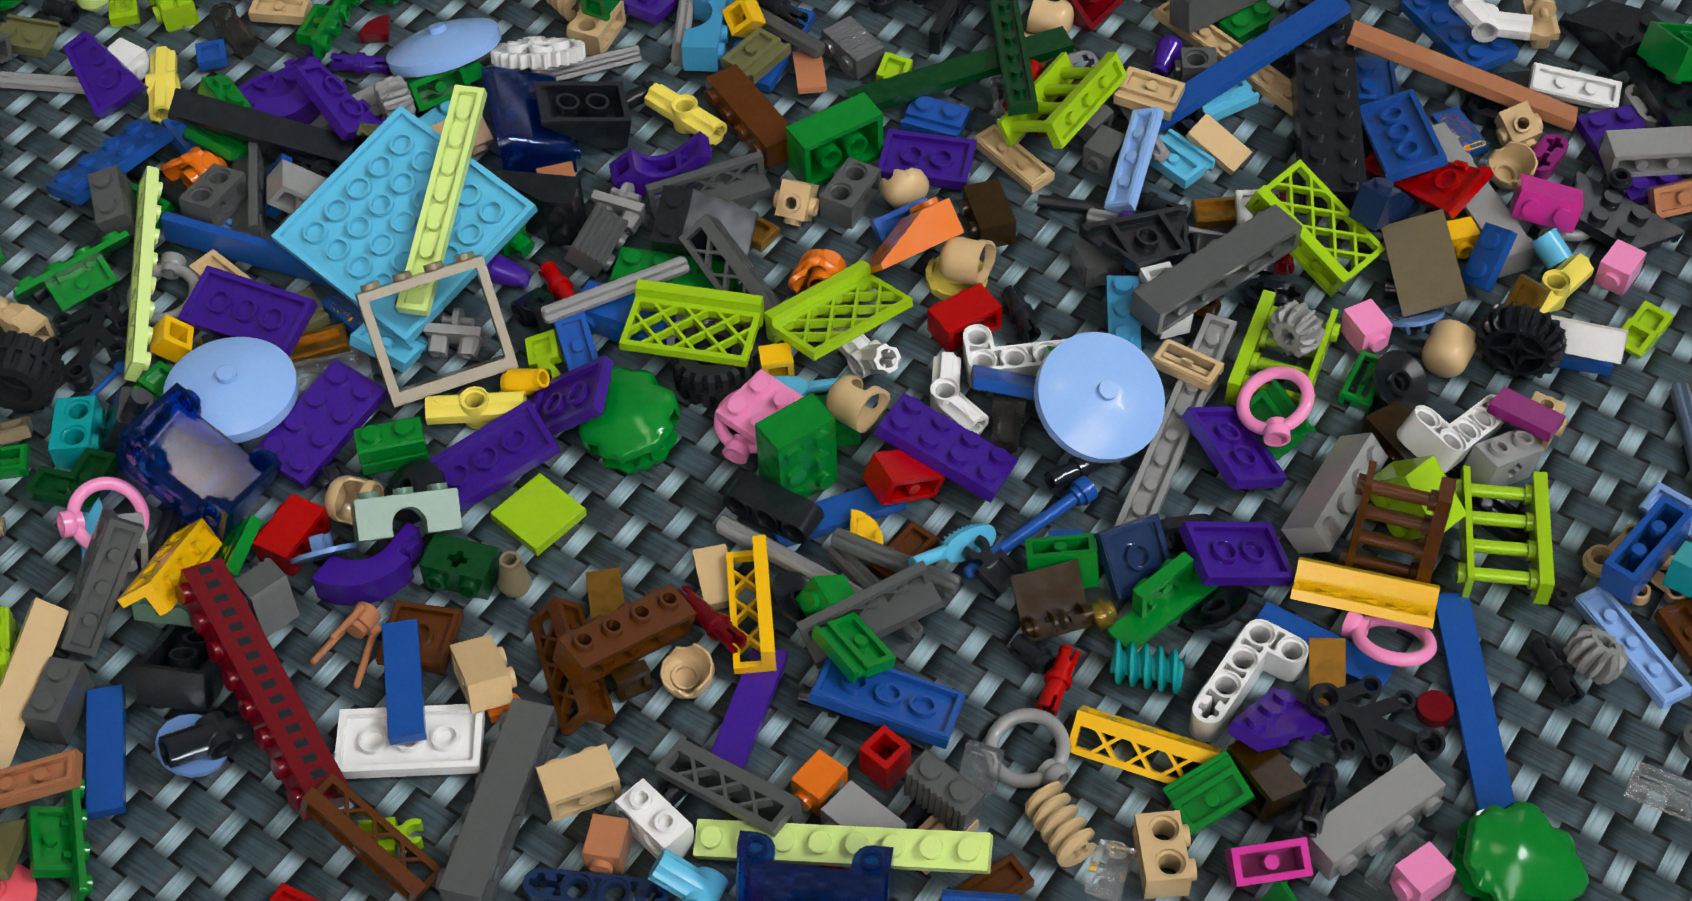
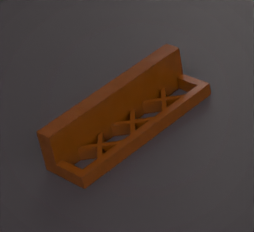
[529,596,616,736]
[300,773,441,901]

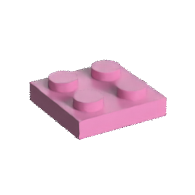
[715,369,804,445]

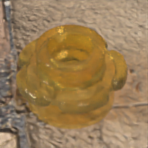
[1088,597,1118,630]

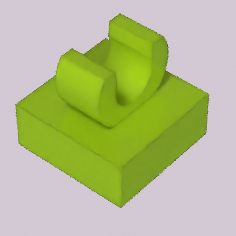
[108,0,141,28]

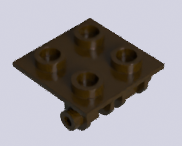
[1010,559,1095,642]

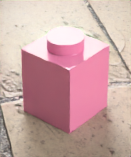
[1593,239,1647,297]
[1340,299,1393,354]
[1389,841,1456,901]

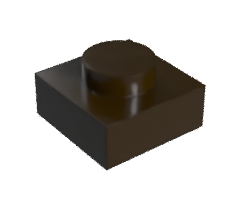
[611,659,653,703]

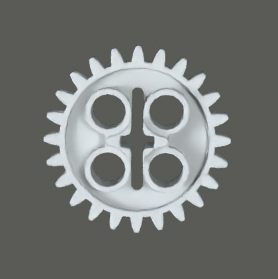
[490,36,586,71]

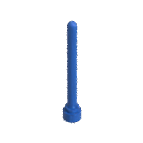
[963,476,1098,578]

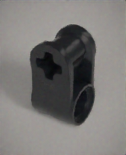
[510,287,554,334]

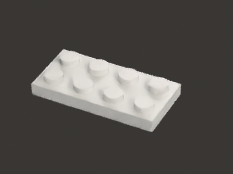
[334,704,486,779]

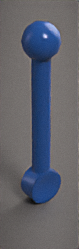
[87,361,125,396]

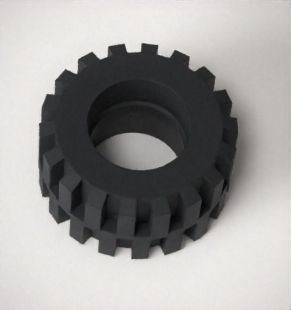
[671,321,754,408]
[0,330,65,413]

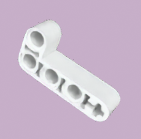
[963,324,1066,392]
[1397,394,1506,473]
[1189,619,1309,742]

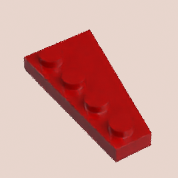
[1365,152,1494,220]

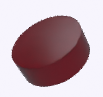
[1415,690,1454,728]

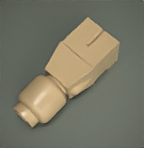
[0,295,55,342]

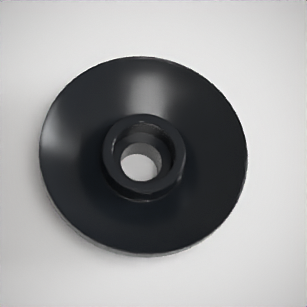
[1373,350,1428,413]
[385,459,445,523]
[770,572,821,626]
[1182,586,1250,630]

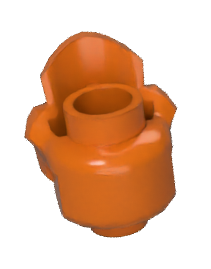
[160,147,228,189]
[788,249,847,293]

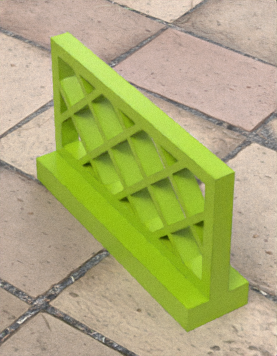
[1245,159,1386,297]
[764,260,913,361]
[619,279,765,368]

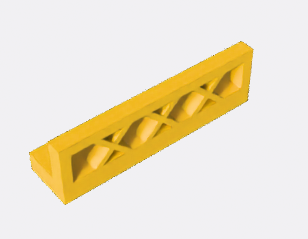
[117,518,222,616]
[726,535,777,674]
[1290,557,1440,629]
[1070,705,1223,784]

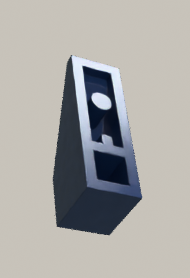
[1349,177,1420,231]

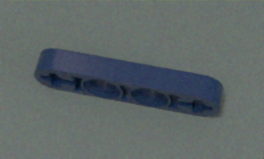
[523,867,670,901]

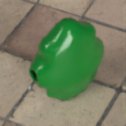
[577,366,681,475]
[1451,801,1589,901]

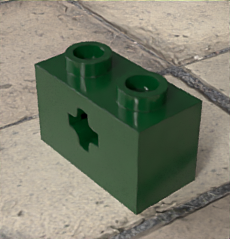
[419,532,501,600]

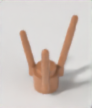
[310,602,382,689]

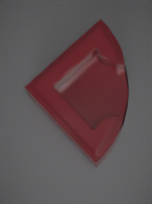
[359,15,391,43]

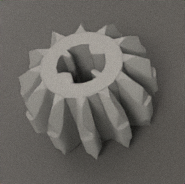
[374,75,416,119]
[1267,300,1326,358]
[1563,624,1629,685]

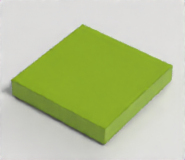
[490,473,587,556]

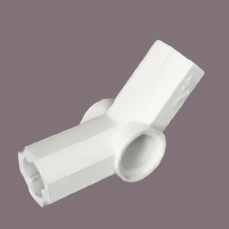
[1448,0,1533,43]
[832,328,901,379]
[930,352,989,435]

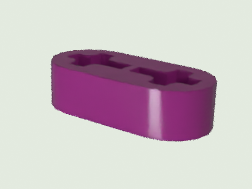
[1533,134,1569,180]

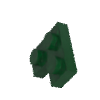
[25,447,120,513]

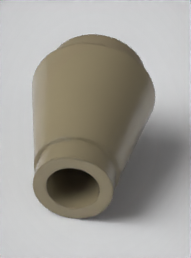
[498,551,532,598]

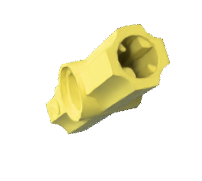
[145,46,181,125]
[644,83,727,146]
[1540,253,1594,313]
[425,386,527,429]

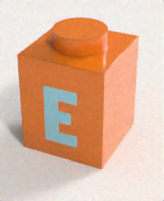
[791,749,848,817]

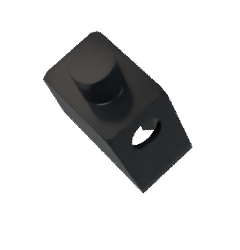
[101,386,154,466]

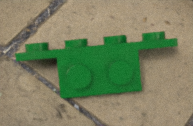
[295,0,360,62]
[13,230,130,313]
[1107,551,1219,651]
[27,778,93,901]

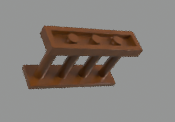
[1338,460,1457,583]

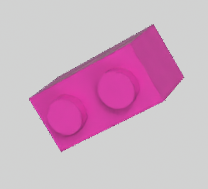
[1510,173,1584,234]
[1224,837,1314,887]

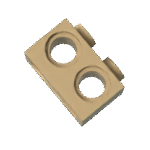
[566,0,626,56]
[1132,810,1197,899]

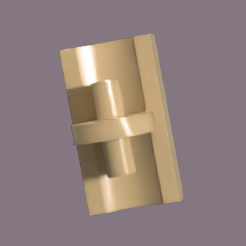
[1521,0,1561,49]

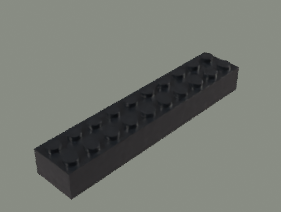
[1285,0,1367,215]

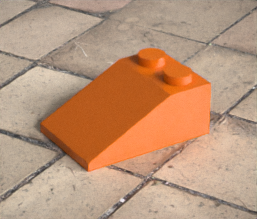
[867,196,964,274]

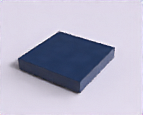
[1094,513,1171,601]

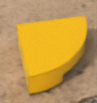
[850,509,884,545]

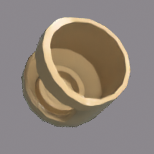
[1026,0,1074,34]
[939,237,997,285]
[1421,319,1477,378]
[826,375,890,433]
[324,475,384,526]

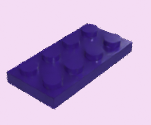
[1575,104,1683,205]
[177,265,318,358]
[251,358,389,490]
[874,393,1019,503]
[428,399,562,512]

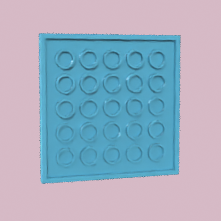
[271,105,538,346]

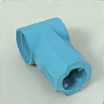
[1531,228,1573,270]
[648,848,728,901]

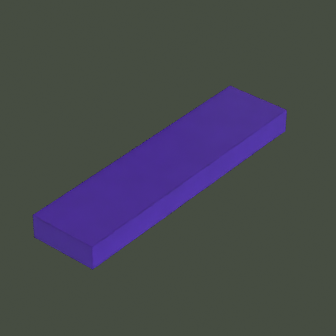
[711,648,789,770]

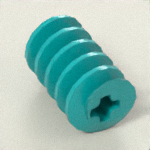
[1109,638,1186,695]

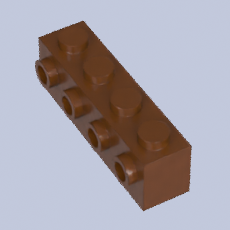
[704,64,790,169]
[552,583,697,690]

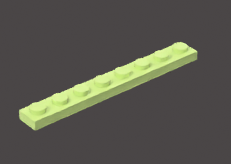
[396,85,487,317]
[124,166,163,382]
[693,819,993,874]

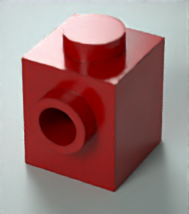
[859,725,911,792]

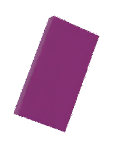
[1487,386,1566,442]

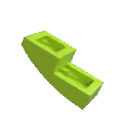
[1621,300,1674,359]

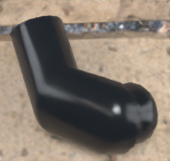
[1551,571,1576,607]

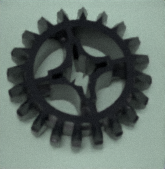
[1475,301,1567,380]

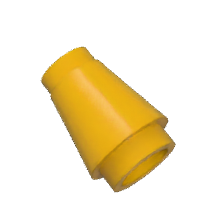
[500,368,550,396]

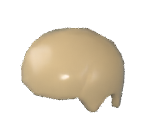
[1486,141,1538,190]
[880,168,929,209]
[659,643,715,699]

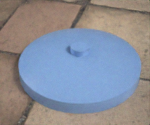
[386,18,501,78]
[1034,332,1165,463]
[163,337,299,444]

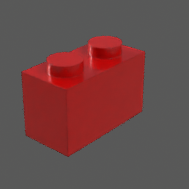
[927,283,1002,352]
[862,449,946,506]
[252,493,332,577]

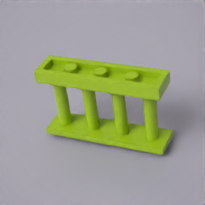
[996,52,1128,149]
[1224,290,1342,413]
[1454,465,1555,605]

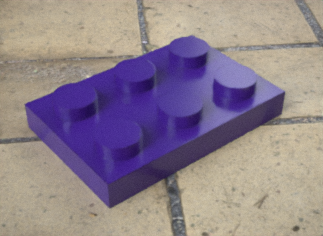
[878,129,977,190]
[532,355,614,436]
[1182,406,1287,490]
[1179,521,1295,586]

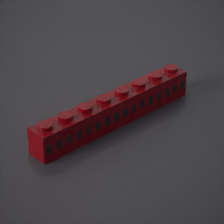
[175,557,351,821]

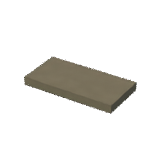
[1381,209,1468,318]

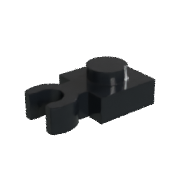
[962,535,1024,598]

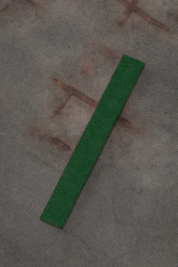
[988,0,1039,116]
[845,26,1074,110]

